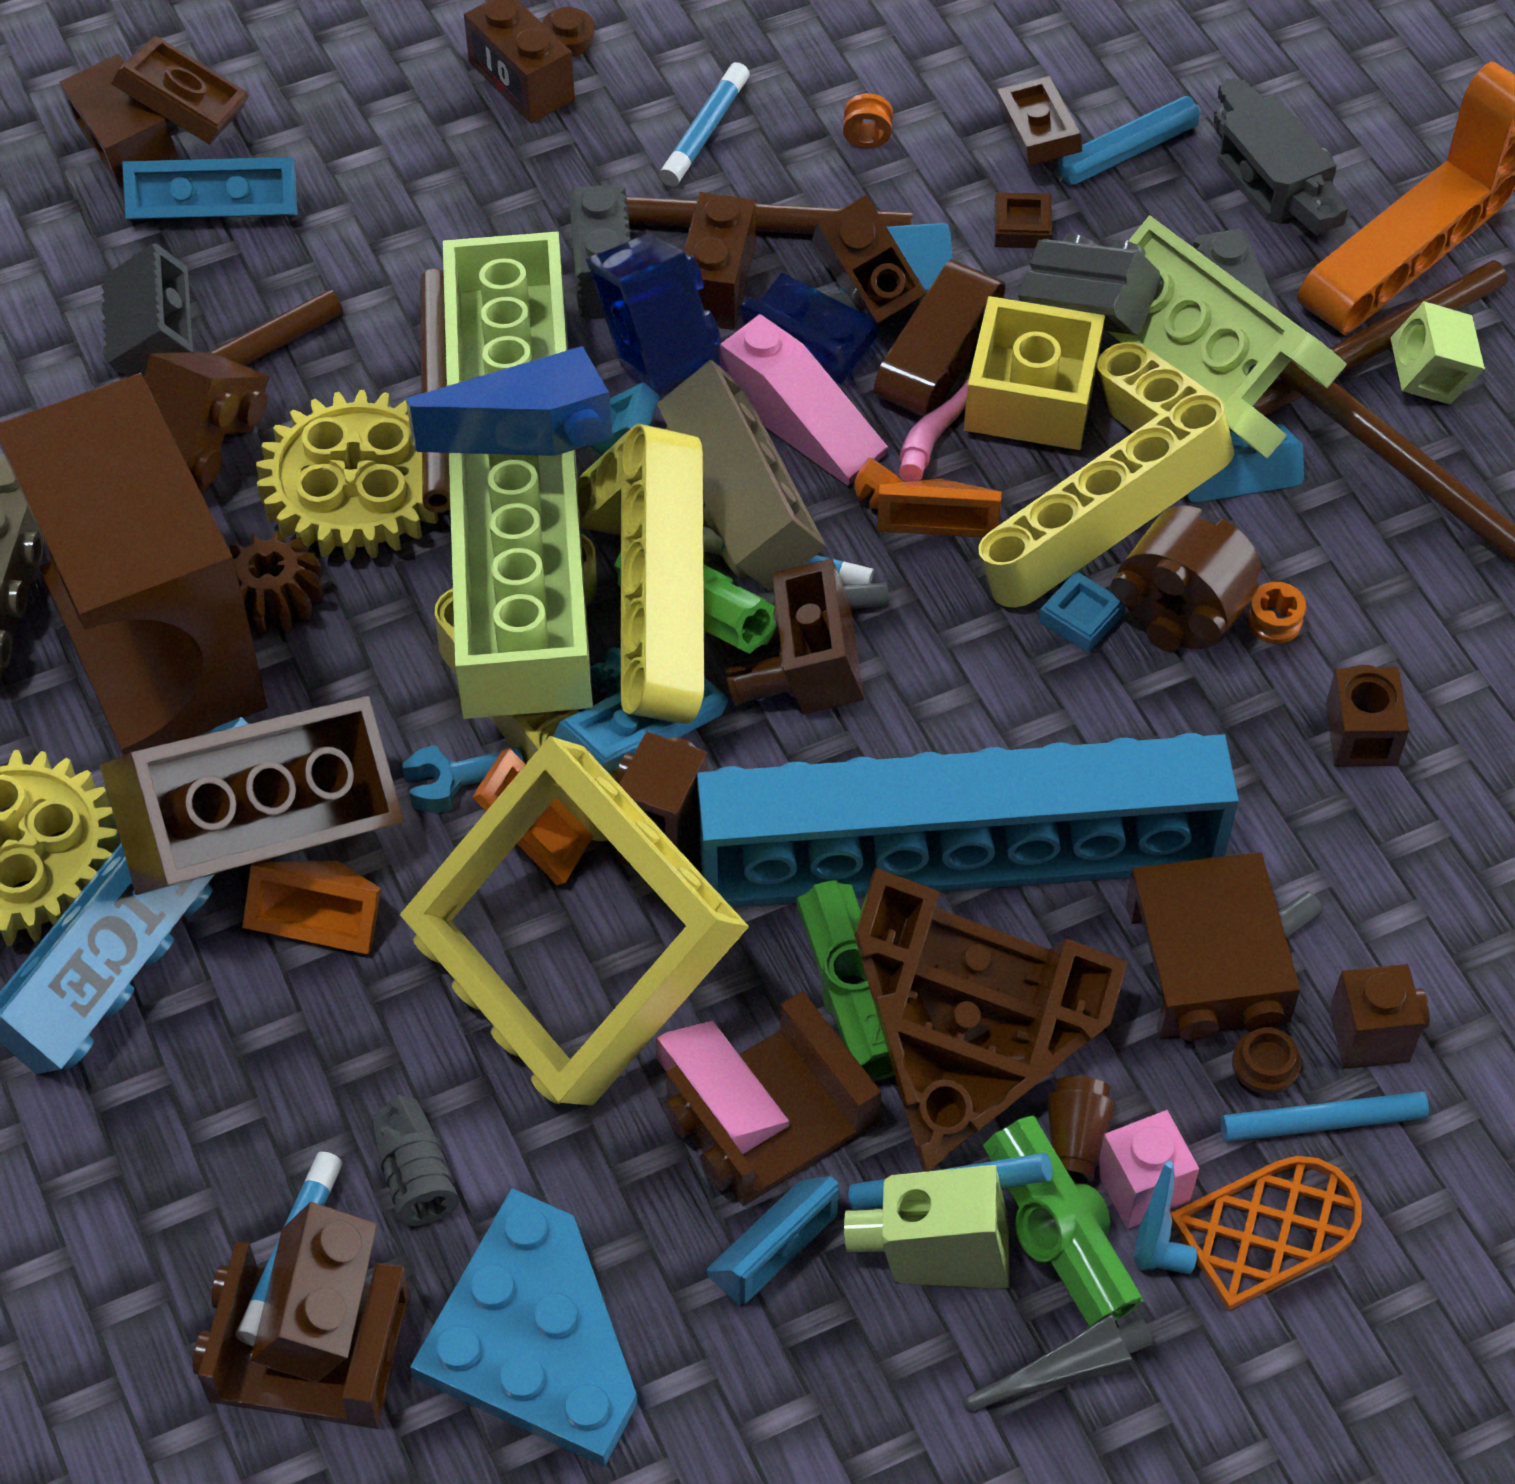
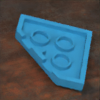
[410,1188,637,1467]

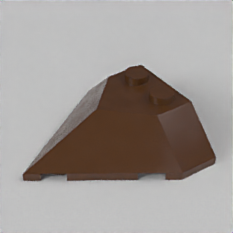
[854,868,1128,1172]

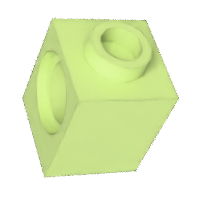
[1390,301,1485,405]

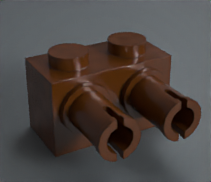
[724,558,864,715]

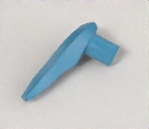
[1133,1160,1197,1274]

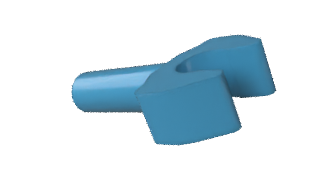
[402,745,523,813]

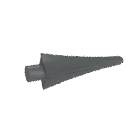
[963,1313,1153,1411]

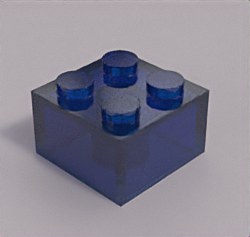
[585,234,721,390]

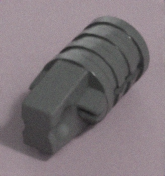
[372,1095,459,1226]

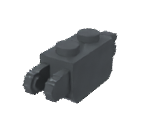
[1213,77,1348,236]

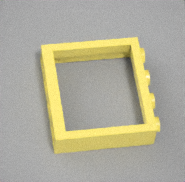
[400,736,749,1106]

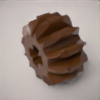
[230,530,323,637]

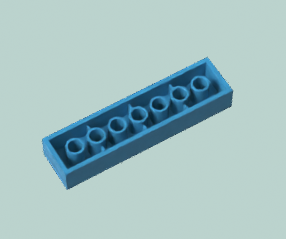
[697,733,1239,907]

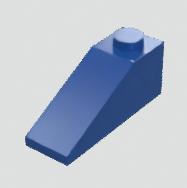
[406,346,613,456]

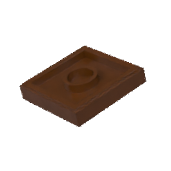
[111,36,250,145]

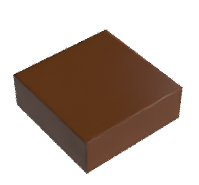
[994,192,1052,248]

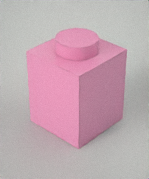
[1096,1110,1199,1229]

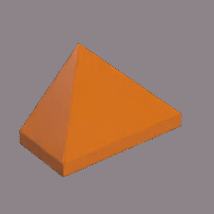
[877,478,1002,538]
[472,748,593,885]
[242,861,381,954]

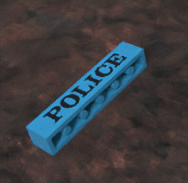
[0,717,248,1074]

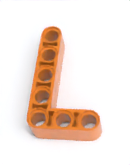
[1297,62,1515,335]

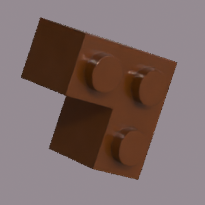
[144,352,269,491]

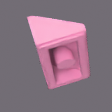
[656,1021,790,1154]

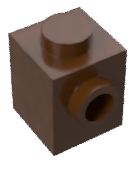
[1329,964,1430,1069]

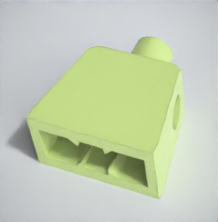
[844,1165,1010,1289]

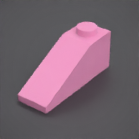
[719,314,888,486]

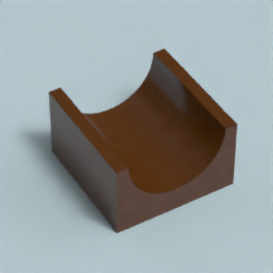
[0,373,268,756]

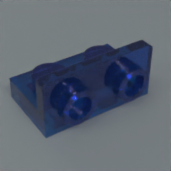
[740,272,879,385]

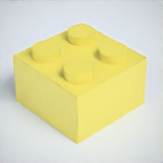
[964,296,1105,450]

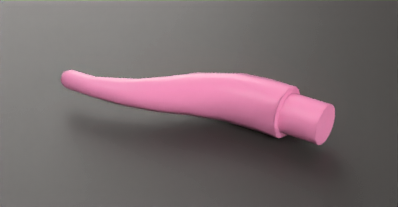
[899,372,971,482]

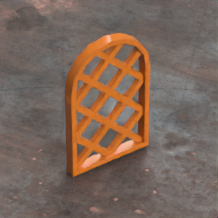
[1171,1156,1362,1311]

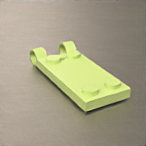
[1107,215,1347,459]

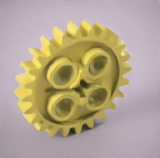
[256,390,439,560]
[0,750,121,946]

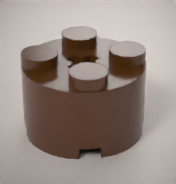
[1111,506,1262,652]

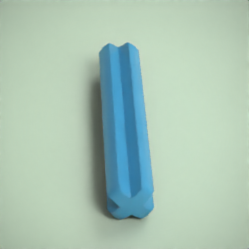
[1056,96,1201,185]

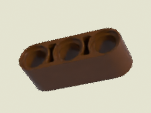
[874,259,1006,417]

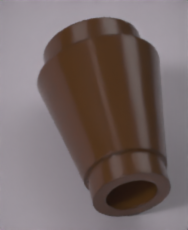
[1047,1076,1116,1184]

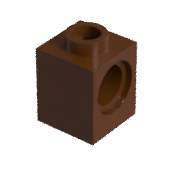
[1326,665,1409,767]

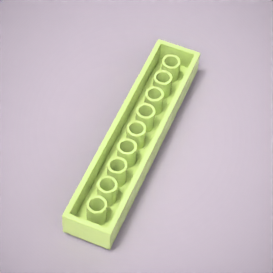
[443,231,593,719]

